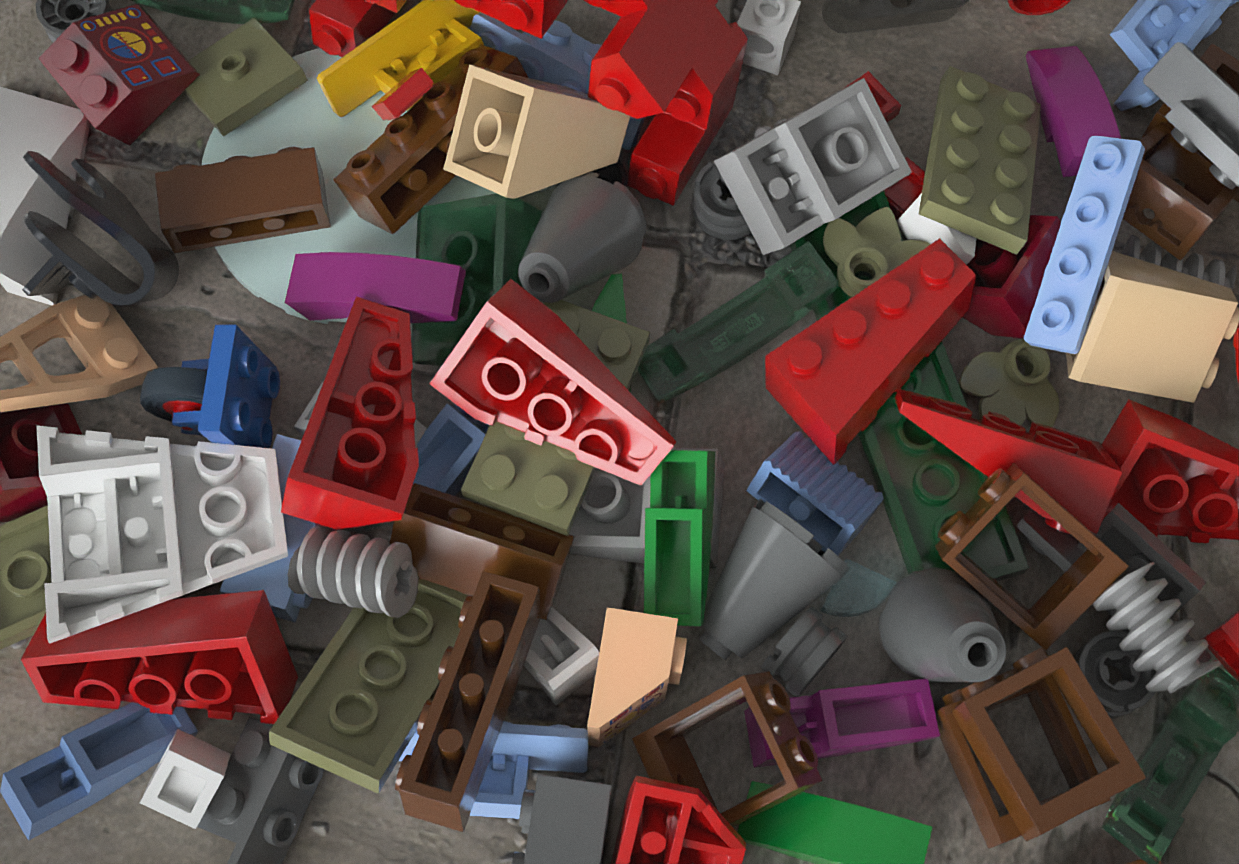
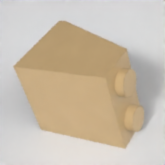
[443,64,630,199]
[1066,251,1239,403]

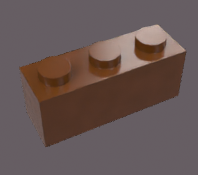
[155,147,331,254]
[389,483,575,620]

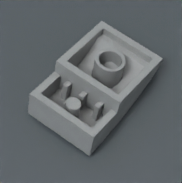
[714,78,912,255]
[569,448,725,568]

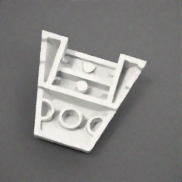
[0,86,90,305]
[37,426,288,644]

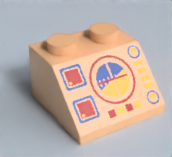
[587,607,687,747]

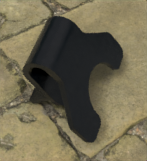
[22,151,179,305]

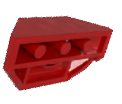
[611,776,746,864]

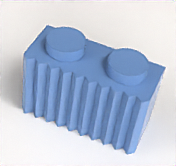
[746,431,884,556]

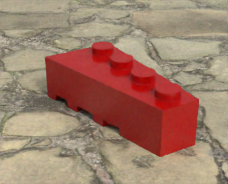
[765,238,976,465]
[21,590,298,724]

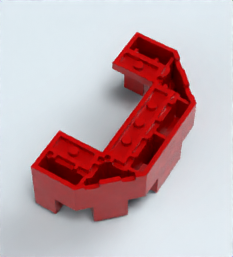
[309,0,748,206]

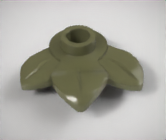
[823,207,930,297]
[959,339,1059,427]

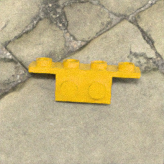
[317,0,484,117]

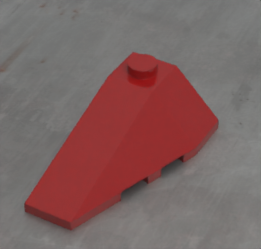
[430,279,677,485]
[281,296,419,530]
[895,389,1122,534]
[1101,399,1239,543]

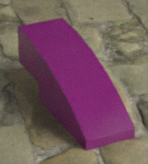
[1025,46,1122,177]
[284,252,466,324]
[744,679,940,768]

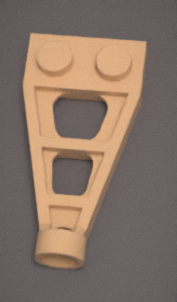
[0,295,158,412]

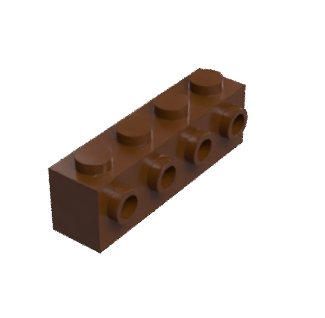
[333,44,529,235]
[395,571,541,832]

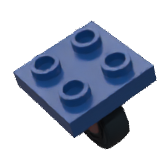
[140,325,280,448]

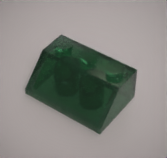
[411,193,542,366]

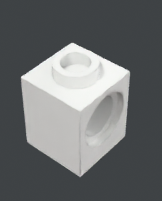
[737,0,801,75]
[140,729,231,829]

